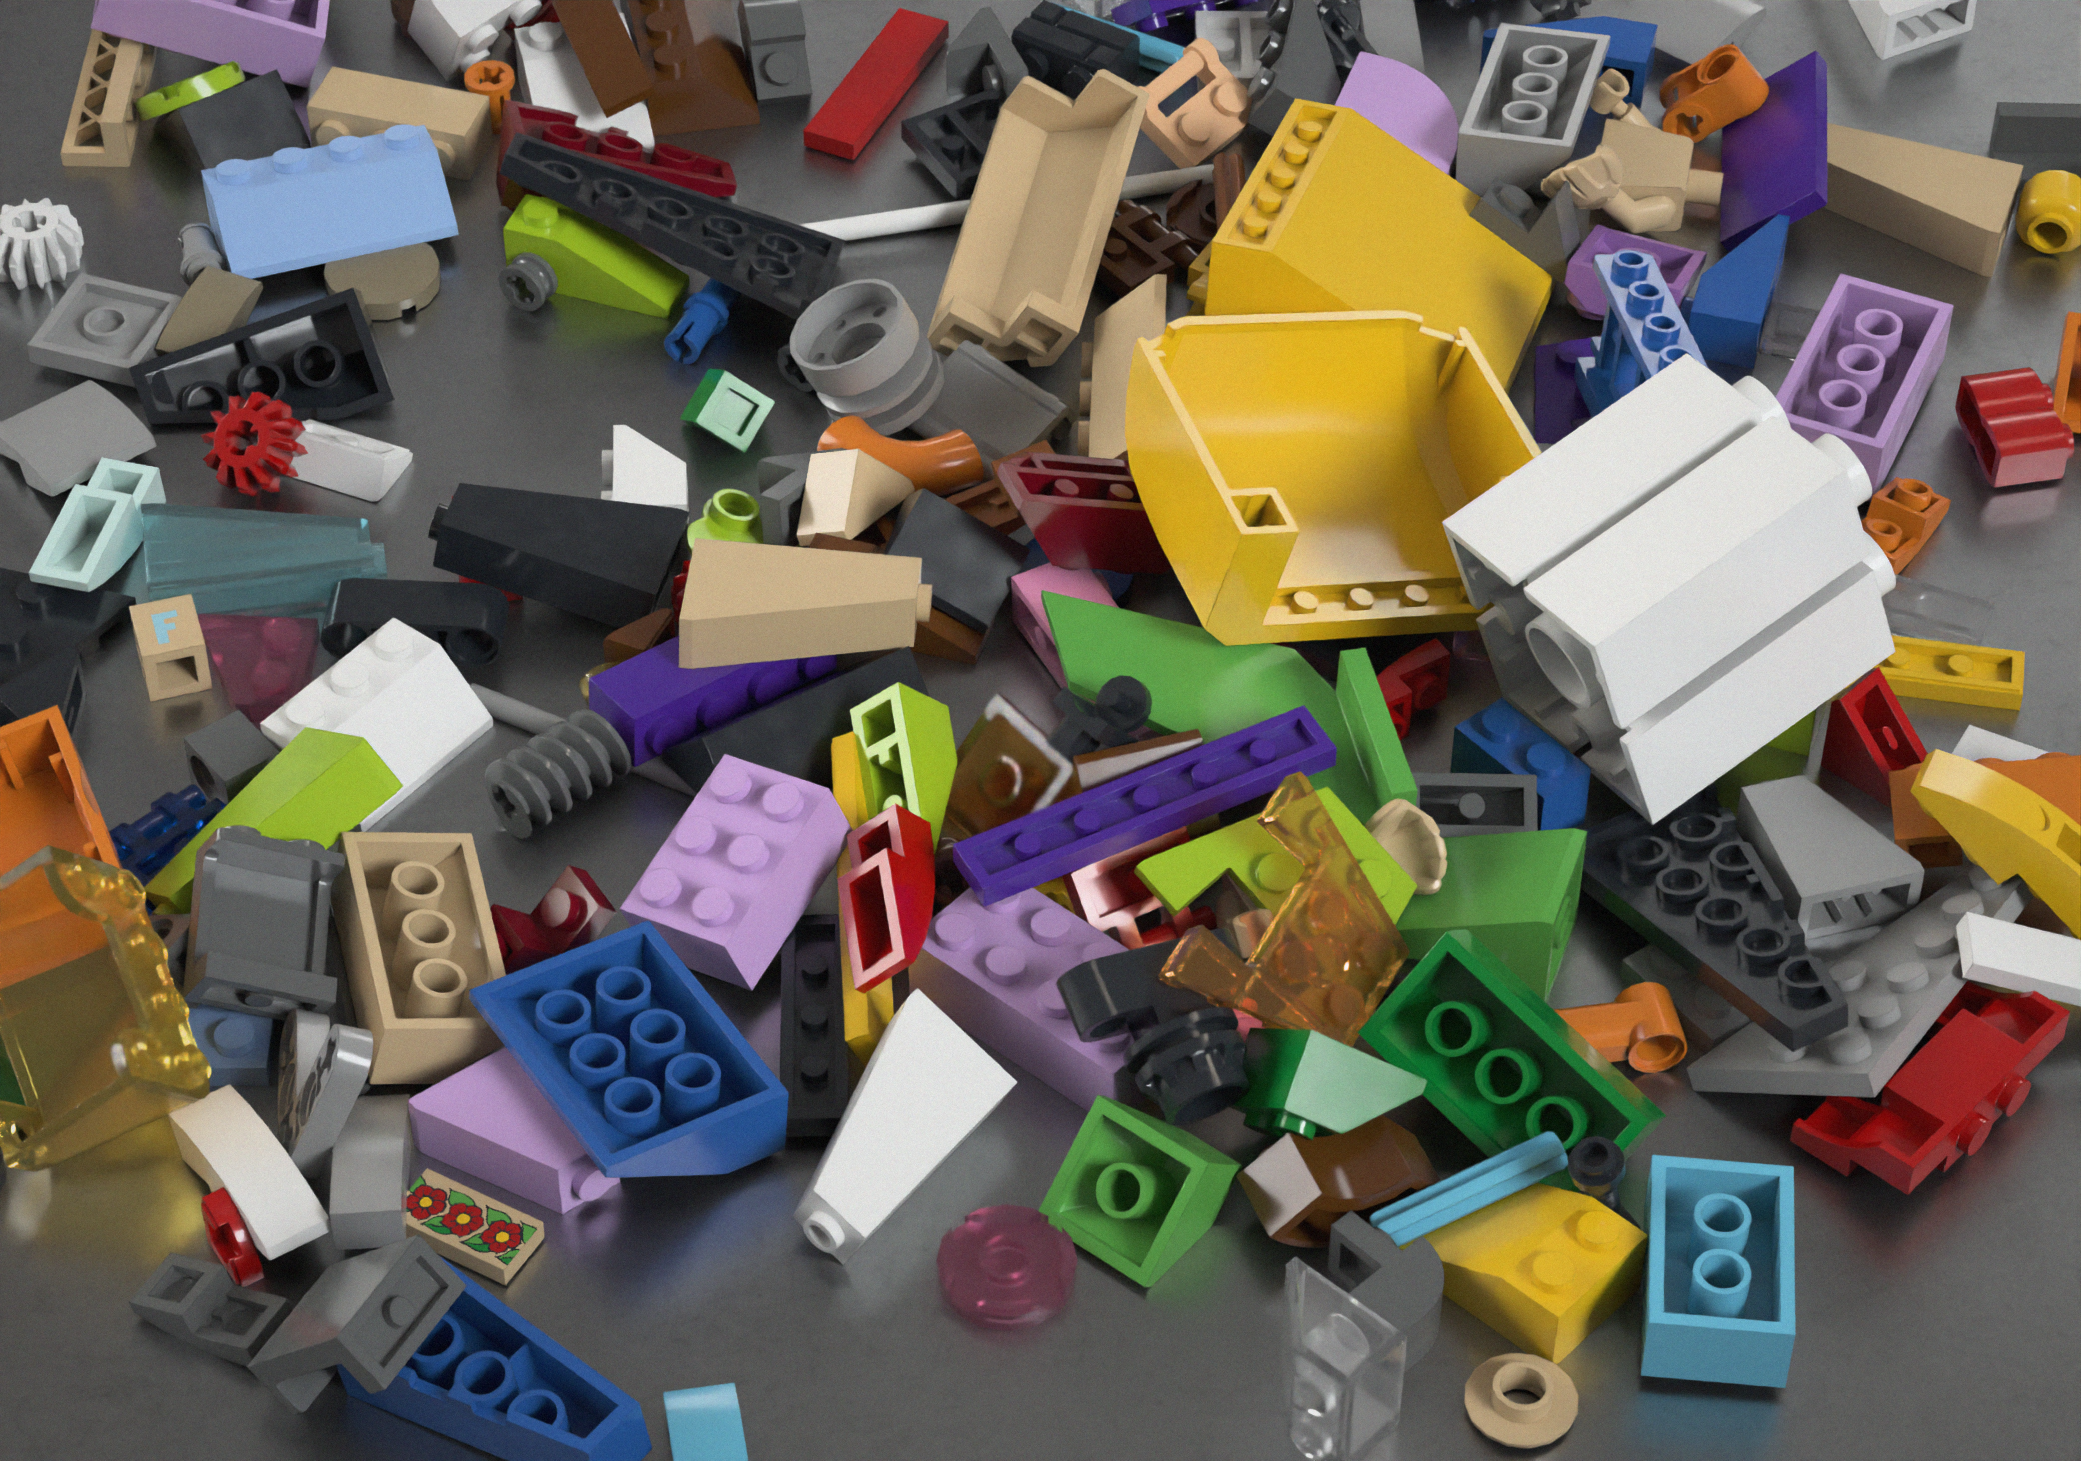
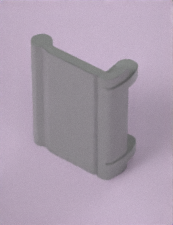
[906,340,1078,482]

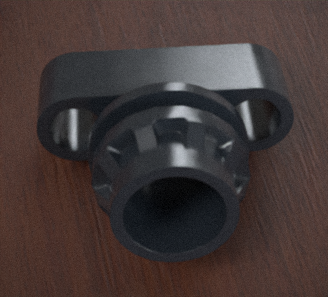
[1056,928,1255,1125]

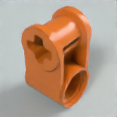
[1659,44,1769,143]

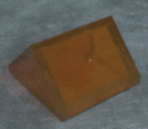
[944,693,1073,838]

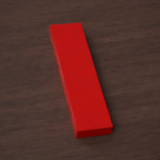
[803,8,949,160]

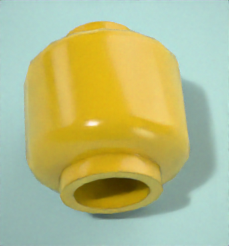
[2015,170,2081,254]

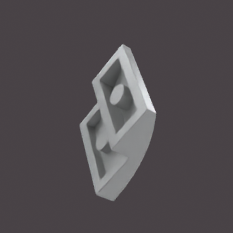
[1616,0,1766,71]
[0,380,157,497]

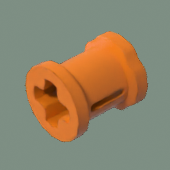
[464,60,515,135]

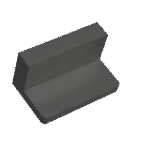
[1989,102,2081,189]

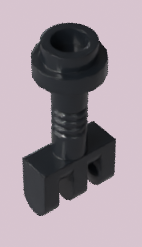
[1568,1136,1641,1230]

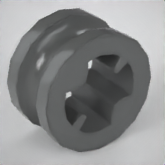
[499,252,558,311]

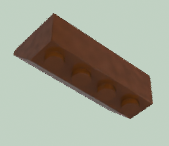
[620,0,760,136]

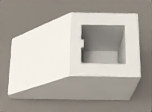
[601,425,689,549]

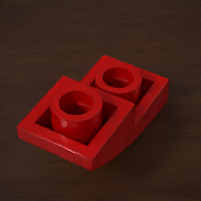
[1376,639,1451,740]

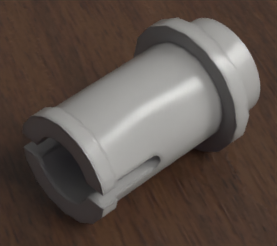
[178,222,227,286]

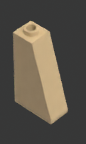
[1823,123,2023,278]
[679,538,932,669]

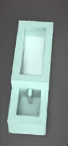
[29,457,166,592]

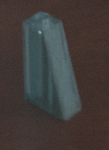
[141,503,388,627]

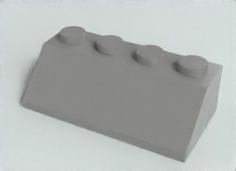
[1456,23,1610,197]

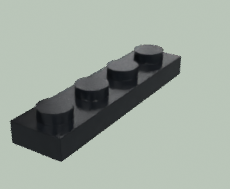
[780,914,849,1137]

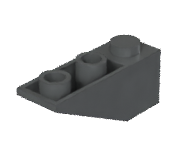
[1247,0,1341,136]

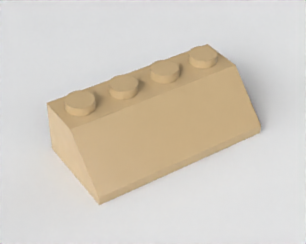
[1078,274,1167,460]
[330,832,506,1084]

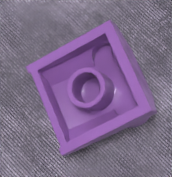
[1564,224,1707,320]

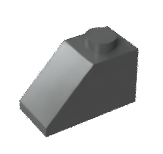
[1411,772,1537,838]

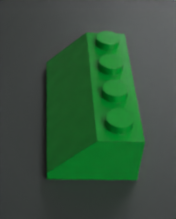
[1357,929,1667,1193]

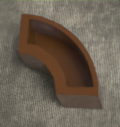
[1237,1114,1441,1248]

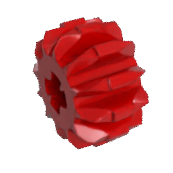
[201,392,308,496]

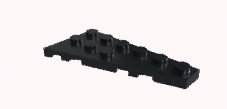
[499,132,845,320]
[1580,782,1848,1052]

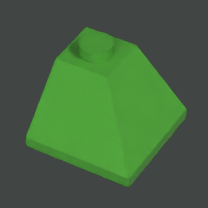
[1035,1095,1243,1287]

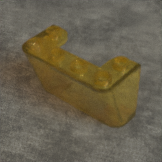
[0,845,211,1172]

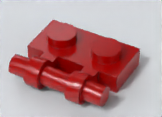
[1062,826,1217,950]

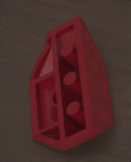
[997,451,1172,575]

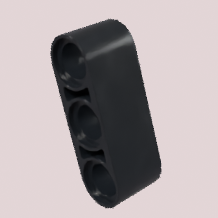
[320,578,509,667]

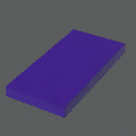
[1720,51,1828,253]

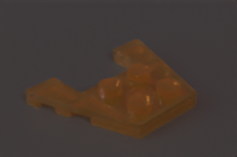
[1158,771,1410,1047]

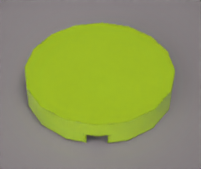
[134,60,246,121]

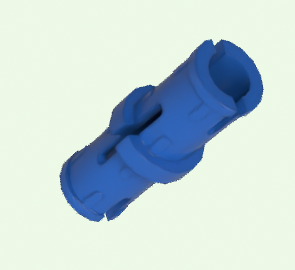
[664,277,743,364]

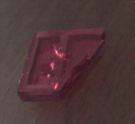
[198,614,320,723]

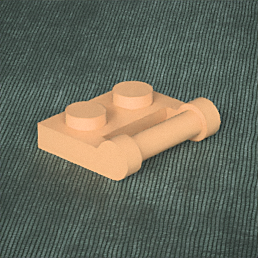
[1137,38,1252,169]

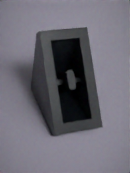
[0,649,87,743]

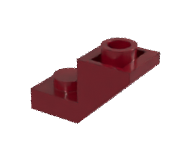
[490,865,617,975]

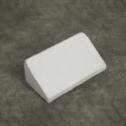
[291,420,413,502]

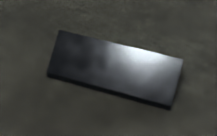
[662,646,930,794]

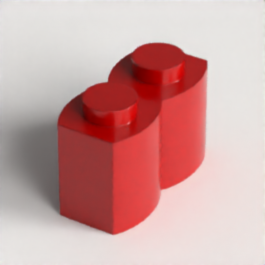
[1955,367,2074,487]

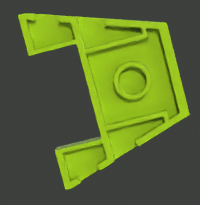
[1134,786,1418,1038]

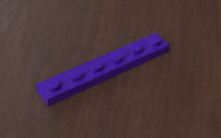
[953,705,1337,907]

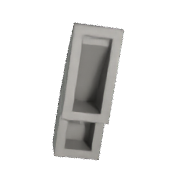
[329,1094,411,1250]

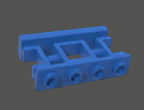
[1574,250,1709,418]

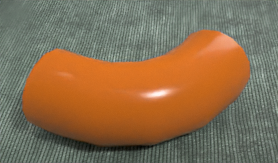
[817,415,984,501]

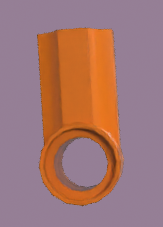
[1553,982,1688,1073]

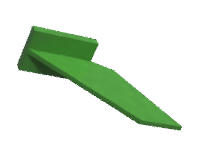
[1041,590,1418,826]

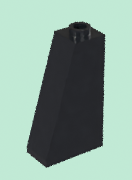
[428,483,689,628]

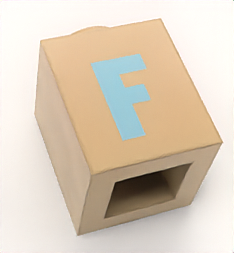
[129,594,212,702]

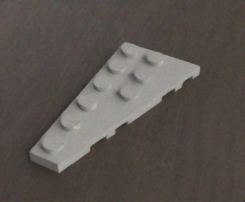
[1686,865,2034,1097]

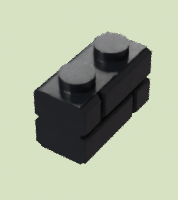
[1011,0,1140,99]

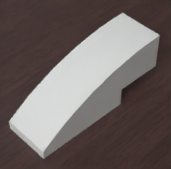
[167,1084,332,1260]

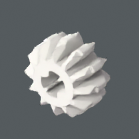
[0,198,84,290]

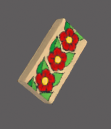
[406,1168,545,1285]

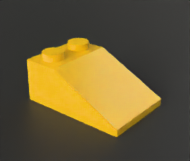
[1398,1182,1648,1365]

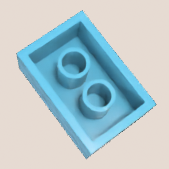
[1641,1155,1795,1388]

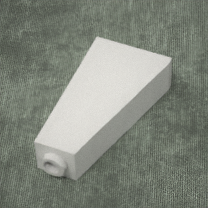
[1848,0,1977,60]
[792,988,1017,1265]

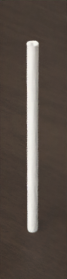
[800,164,1214,241]

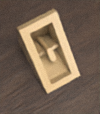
[797,449,915,546]

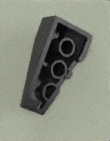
[129,287,395,424]

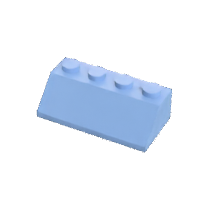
[201,124,459,279]

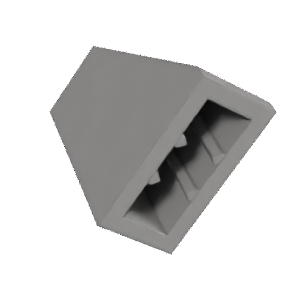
[1736,775,1925,940]

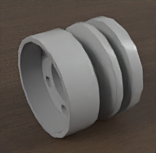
[790,278,945,436]

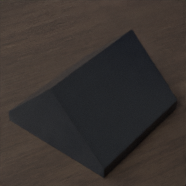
[158,69,311,179]
[883,488,1031,634]

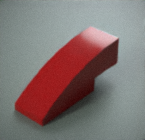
[837,803,935,994]

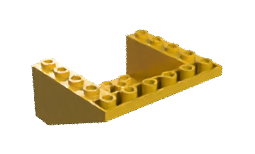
[1205,98,1557,396]

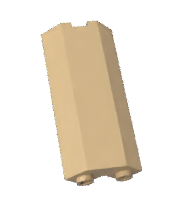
[926,69,1150,367]

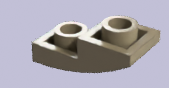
[155,266,263,357]

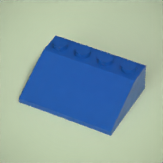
[469,920,789,1178]

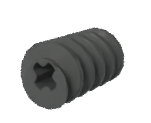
[485,708,631,839]

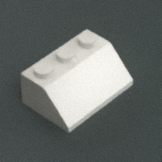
[260,617,493,832]

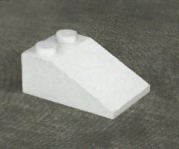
[514,13,655,150]

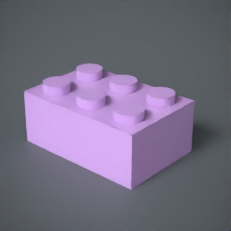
[620,754,853,991]

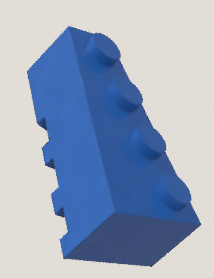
[336,1257,653,1461]

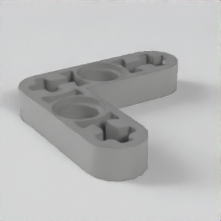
[278,1008,373,1179]

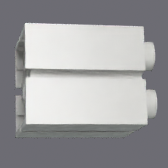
[1442,353,1896,824]

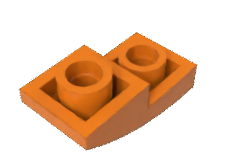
[1861,477,1951,576]

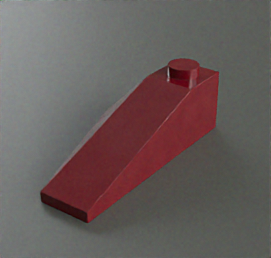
[496,100,737,213]

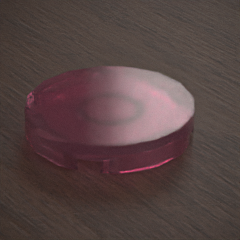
[936,1204,1078,1331]

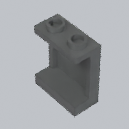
[182,825,345,1021]
[247,1234,467,1414]

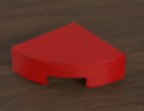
[201,1187,264,1288]

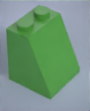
[1383,828,1587,1003]

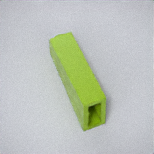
[141,727,404,915]

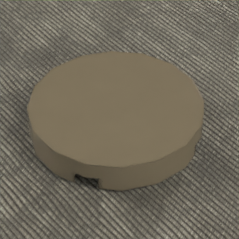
[324,242,441,320]

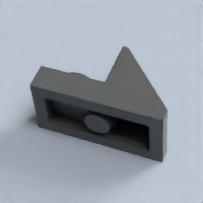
[946,7,1028,107]
[1469,177,1581,284]
[757,448,847,547]

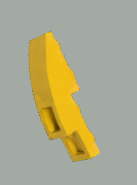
[1910,749,2081,940]

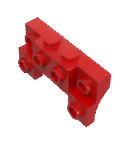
[1790,981,2070,1195]

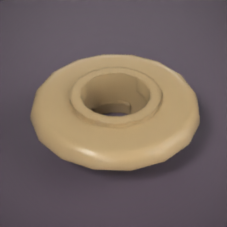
[1464,1353,1579,1449]

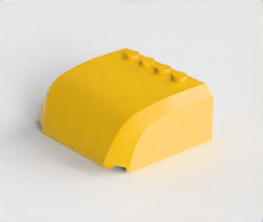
[1125,310,1542,646]

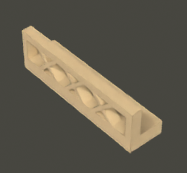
[60,29,158,167]

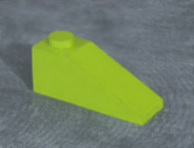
[503,194,690,320]
[850,682,958,855]

